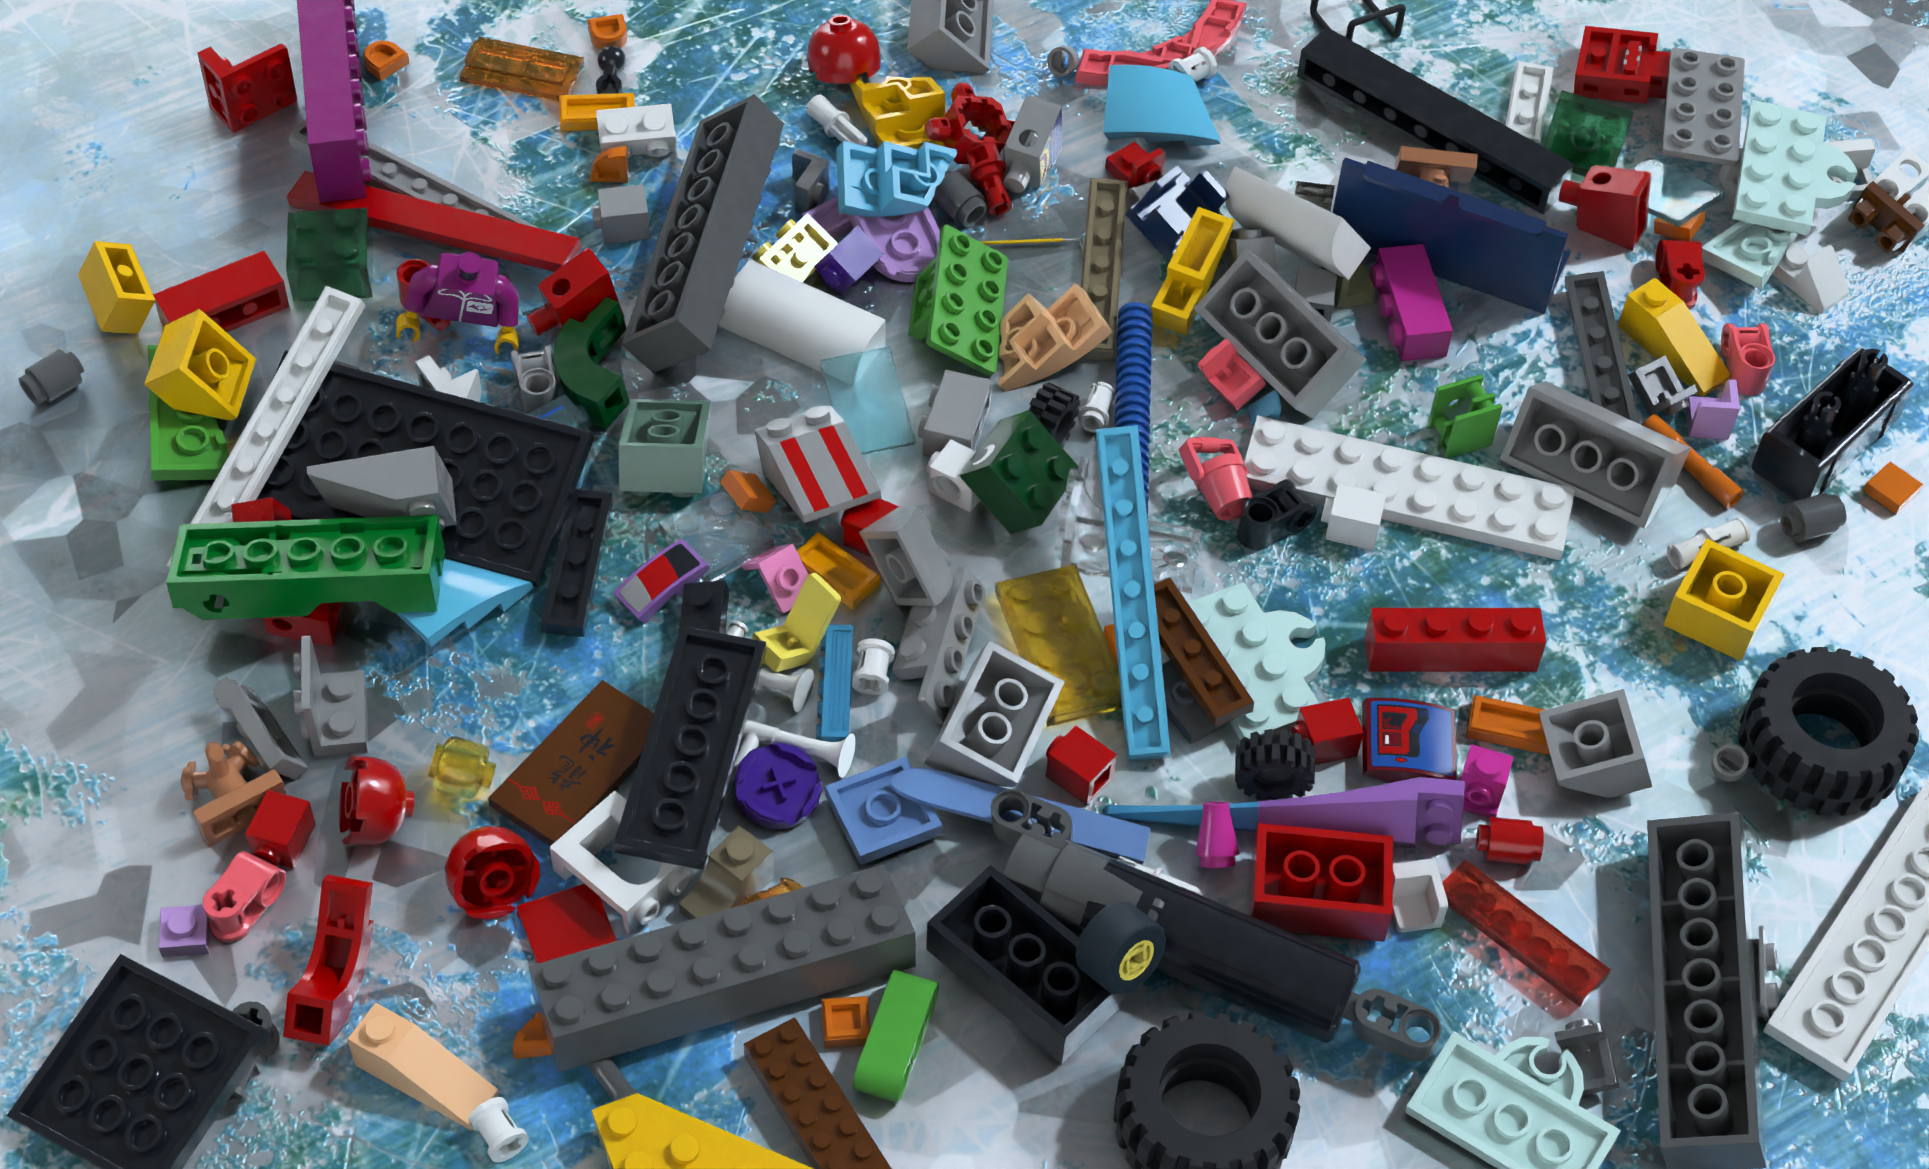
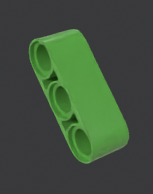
[853,970,939,1103]

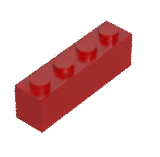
[1364,608,1547,672]

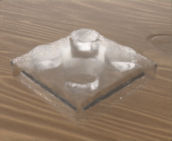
[658,487,774,582]

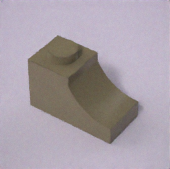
[679,826,774,920]

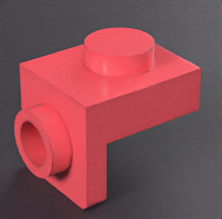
[1197,339,1267,411]

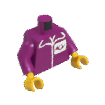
[396,252,520,355]

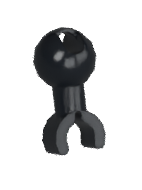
[596,46,627,94]

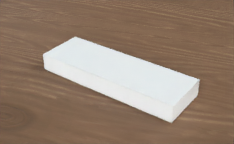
[1505,61,1553,144]

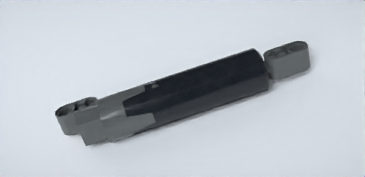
[990,789,1441,1062]

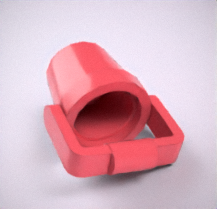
[1179,437,1253,521]

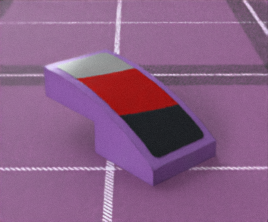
[613,539,711,624]

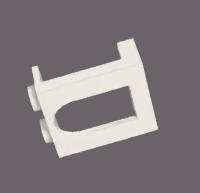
[550,791,694,934]

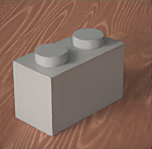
[918,370,992,457]

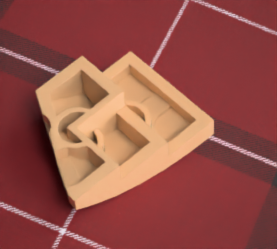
[998,283,1113,392]

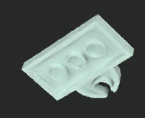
[1732,100,1857,236]
[1187,582,1326,740]
[1405,1032,1621,1169]

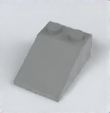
[307,446,457,531]

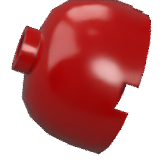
[807,15,881,84]
[339,756,415,846]
[445,826,540,920]

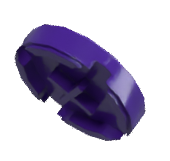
[733,743,823,830]

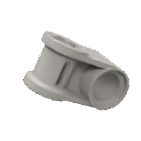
[511,345,559,420]

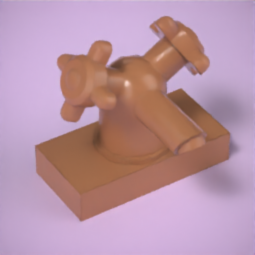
[1394,146,1478,188]
[181,741,287,847]

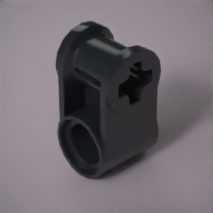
[1237,479,1317,550]

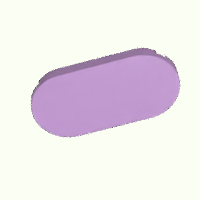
[847,207,940,282]

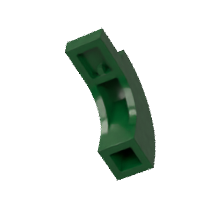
[553,297,630,430]

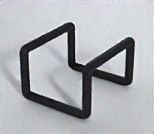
[1310,0,1406,40]

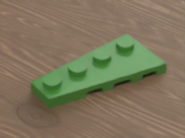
[148,345,229,481]

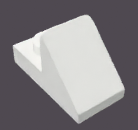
[1772,241,1850,314]
[415,355,482,402]

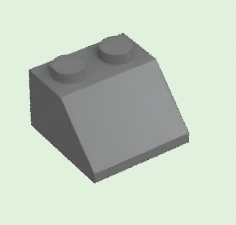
[859,506,954,606]
[1539,689,1653,798]

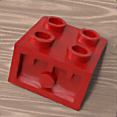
[197,43,297,133]

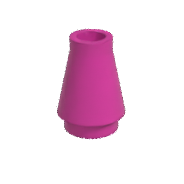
[1195,801,1240,868]

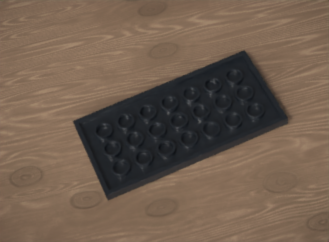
[256,350,594,588]

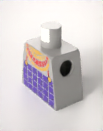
[1003,95,1062,193]

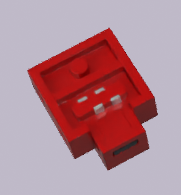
[1573,26,1670,104]

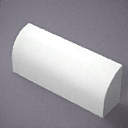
[1225,166,1371,280]
[718,259,886,387]

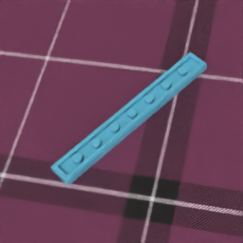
[1095,425,1171,762]

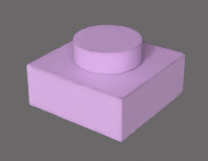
[158,905,210,957]

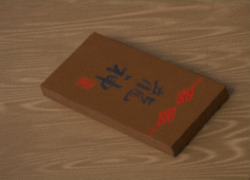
[488,680,654,846]

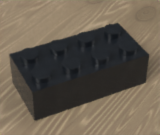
[926,865,1125,1064]

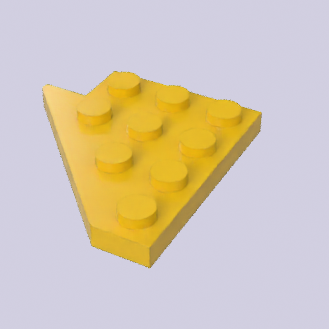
[592,1093,814,1169]

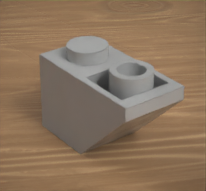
[1222,228,1277,272]

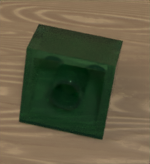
[1543,90,1635,177]

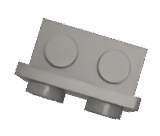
[294,636,368,757]

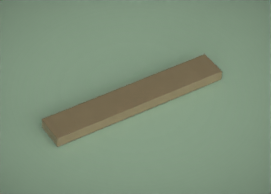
[1081,178,1128,361]

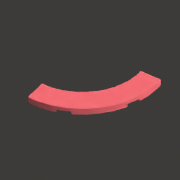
[1075,0,1247,86]

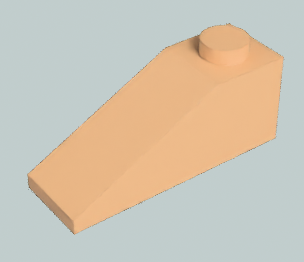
[347,1002,499,1131]

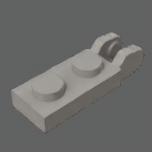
[213,677,308,780]

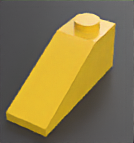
[1618,278,1731,397]

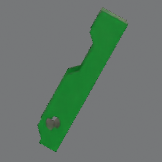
[166,515,445,620]

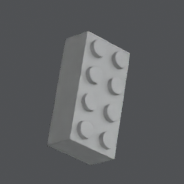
[1194,249,1367,419]

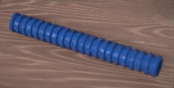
[1114,302,1153,522]

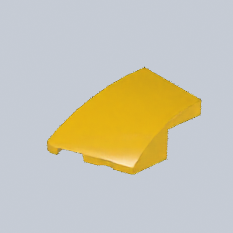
[851,76,945,150]

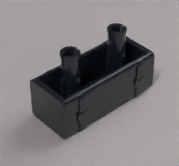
[1751,347,1914,501]

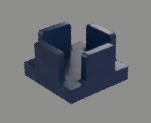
[1125,165,1229,263]

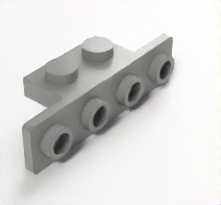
[892,565,985,724]

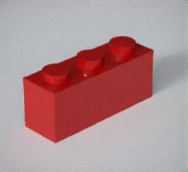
[153,250,289,332]

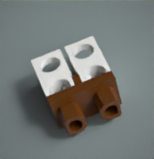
[1848,148,1929,254]

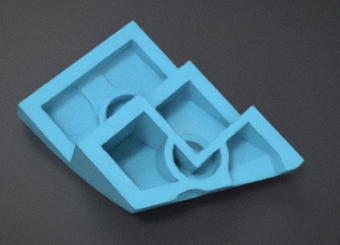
[1103,65,1221,147]
[836,141,957,217]
[396,558,534,647]

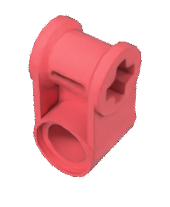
[1721,323,1775,396]
[203,851,286,943]

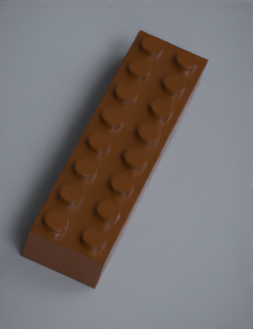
[744,1017,892,1169]

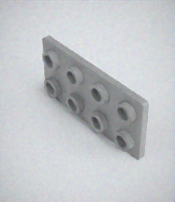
[1661,47,1745,166]

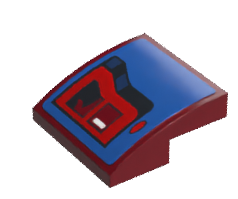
[1362,698,1457,783]

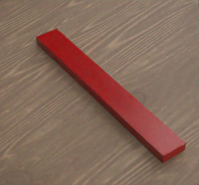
[286,171,582,272]

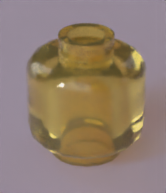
[427,736,497,799]

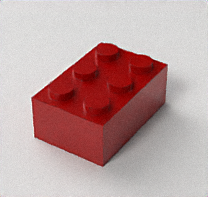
[1249,823,1393,942]

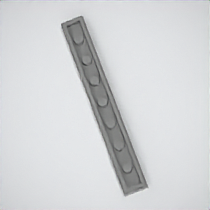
[288,119,539,269]

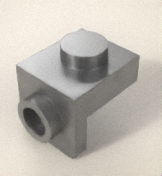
[792,149,830,214]
[1628,355,1698,417]
[1554,1019,1620,1095]

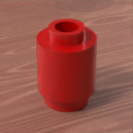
[1476,816,1544,865]

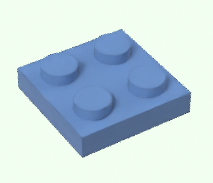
[825,756,943,865]

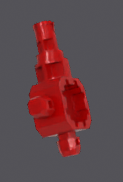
[925,83,1015,216]

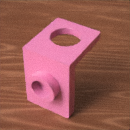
[742,544,808,613]

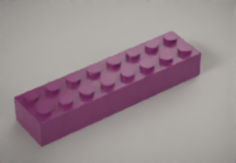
[297,0,372,203]

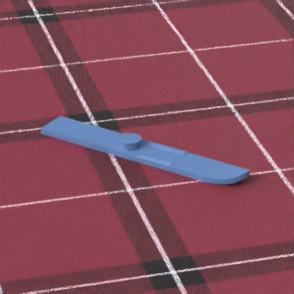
[889,767,1151,864]

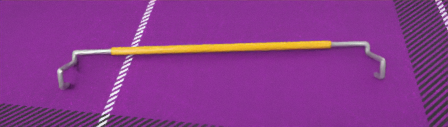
[979,238,1084,256]

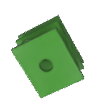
[1427,374,1503,459]

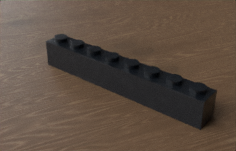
[1297,27,1574,215]

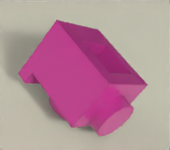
[1460,744,1514,818]

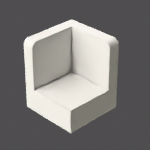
[1393,858,1448,933]

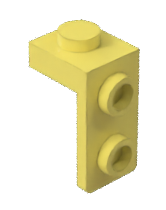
[751,573,841,673]

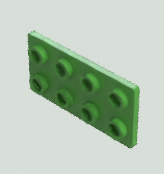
[908,224,1008,377]

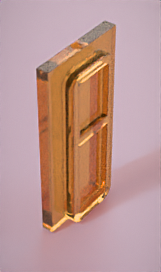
[460,36,585,101]

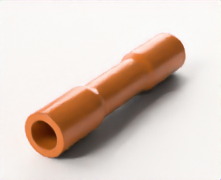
[1642,414,1744,509]

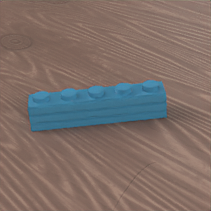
[816,624,853,742]

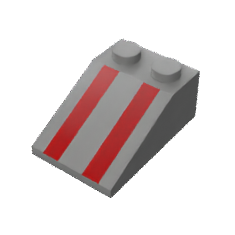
[754,405,882,523]

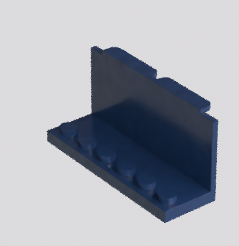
[1332,157,1571,314]

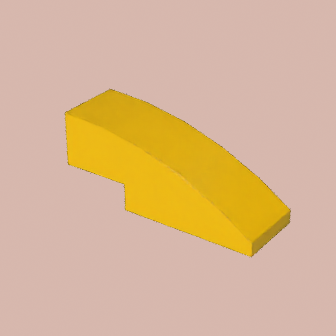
[1151,207,1234,336]

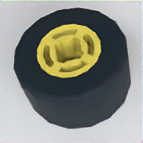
[1075,901,1166,994]

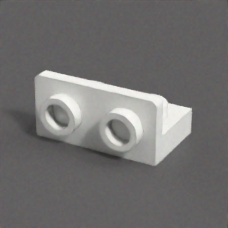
[596,104,676,158]

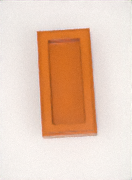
[1466,695,1550,755]

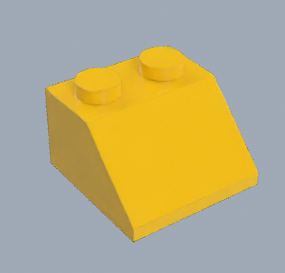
[144,309,256,421]

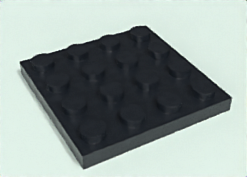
[7,954,272,1169]

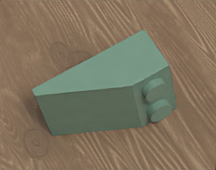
[618,399,711,497]

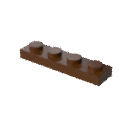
[1154,577,1254,728]

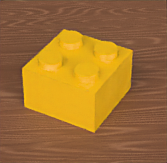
[1663,538,1785,661]

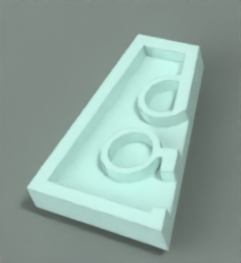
[1702,221,1797,290]

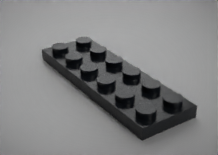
[614,626,766,870]

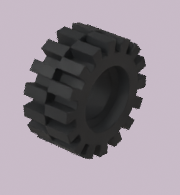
[1026,382,1080,448]
[1235,729,1315,801]

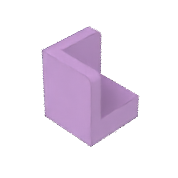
[1685,379,1740,439]

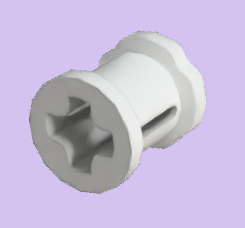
[1168,46,1217,82]
[851,638,895,695]
[468,1097,529,1163]

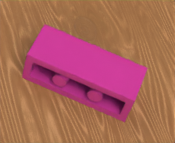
[1370,244,1453,361]

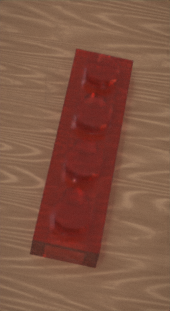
[1442,859,1611,1007]

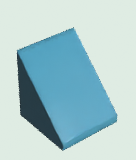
[1248,390,1281,426]

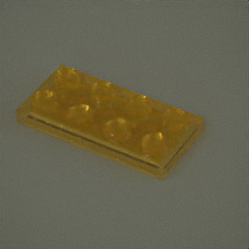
[995,564,1122,727]

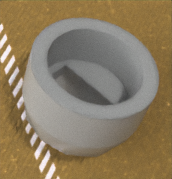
[1047,45,1079,76]
[1711,744,1749,782]

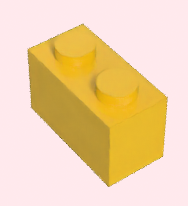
[78,241,156,334]

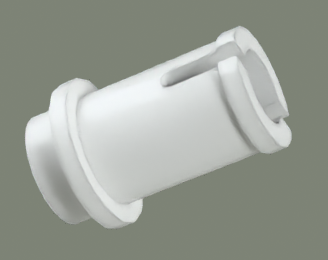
[1078,382,1115,433]

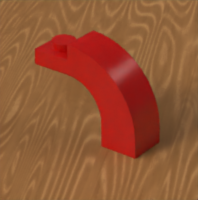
[283,874,374,1046]

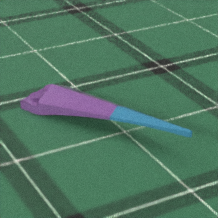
[1103,777,1465,848]

